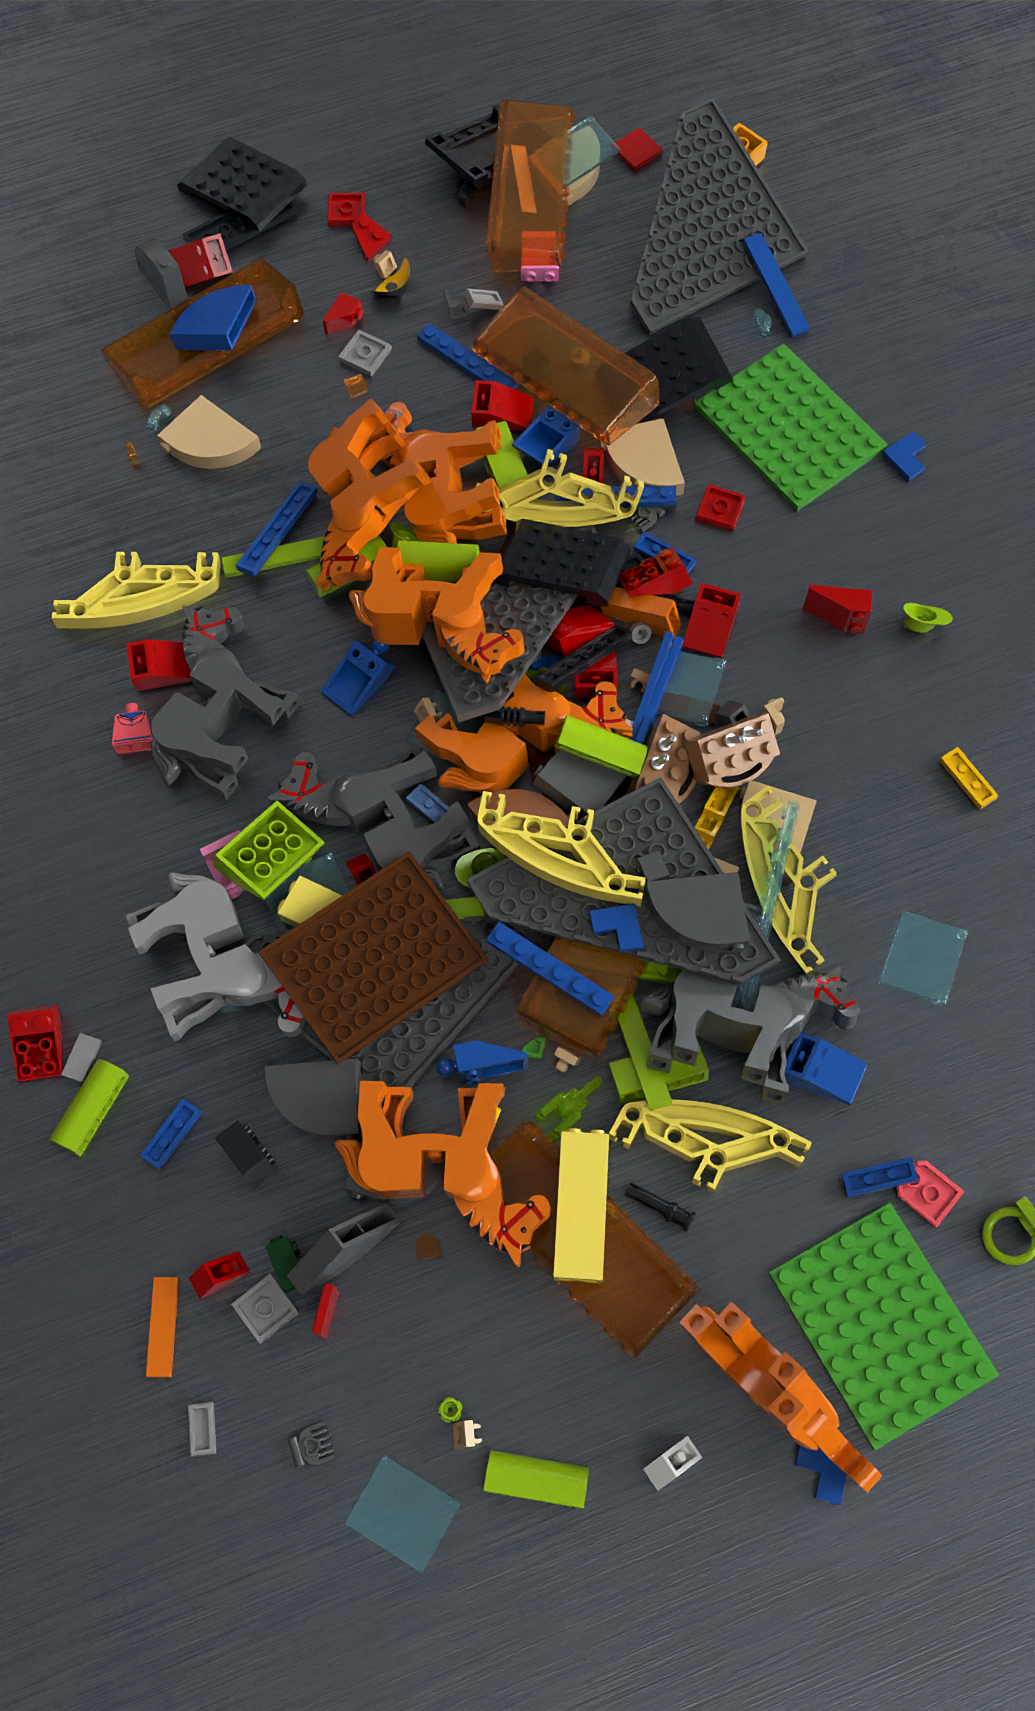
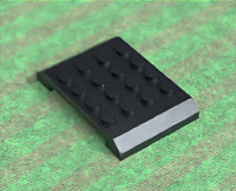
[425,101,555,189]
[177,137,307,232]
[595,317,733,427]
[492,518,630,607]

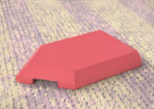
[896,1161,965,1228]

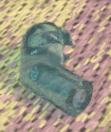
[754,309,772,337]
[146,404,172,429]

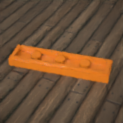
[146,1277,179,1378]

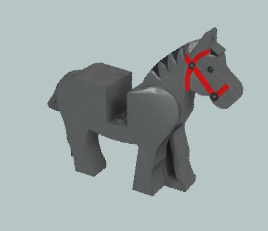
[151,606,301,801]
[268,743,480,892]
[640,966,860,1106]

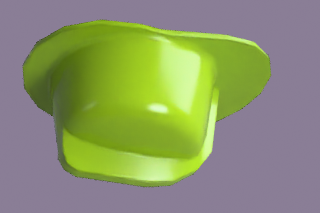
[389,522,420,548]
[903,603,953,633]
[455,848,506,887]

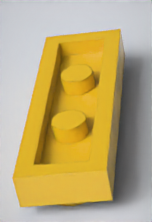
[939,747,999,810]

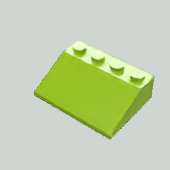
[214,801,325,900]

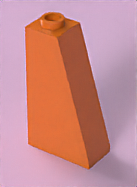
[600,587,682,641]

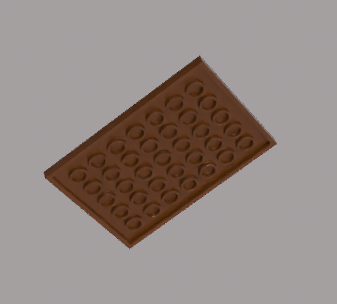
[259,851,489,1065]

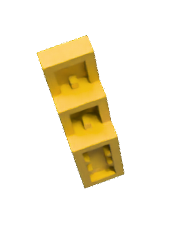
[694,781,739,850]

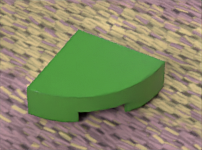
[521,1037,546,1061]

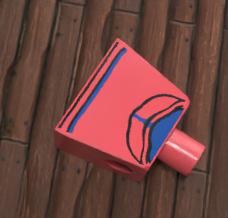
[112,703,154,754]

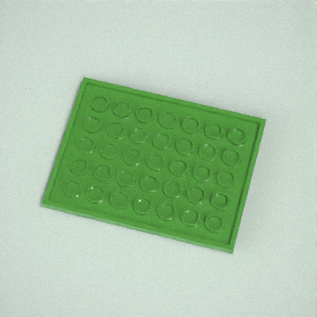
[694,343,888,511]
[768,1202,999,1451]

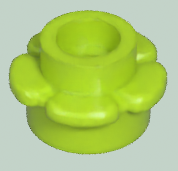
[438,1397,463,1423]

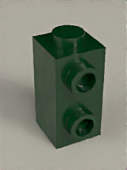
[265,1235,301,1294]

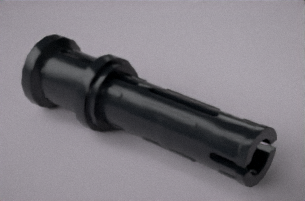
[624,1182,696,1232]

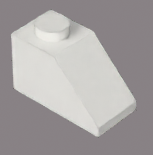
[643,1436,703,1491]

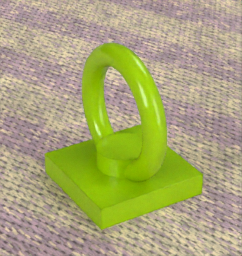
[982,1196,1035,1265]

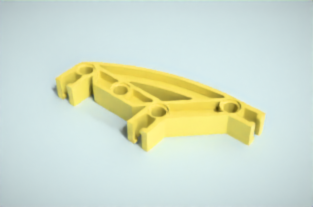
[476,449,644,527]
[52,552,221,629]
[741,785,837,974]
[478,791,646,907]
[609,1100,812,1194]

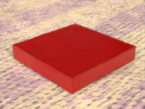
[611,127,663,171]
[327,193,366,227]
[695,484,746,532]
[312,1283,339,1340]

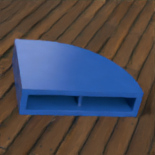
[170,285,257,351]

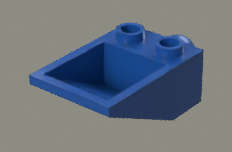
[512,406,580,465]
[321,639,396,715]
[785,1033,868,1105]
[437,1040,528,1085]

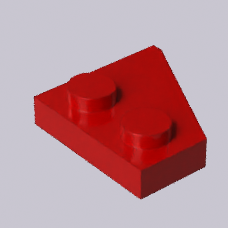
[351,212,392,262]

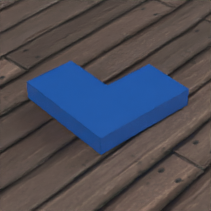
[882,431,926,481]
[590,904,644,953]
[795,1445,847,1505]

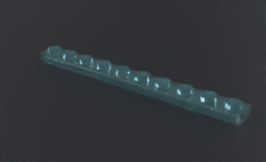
[736,801,800,1012]

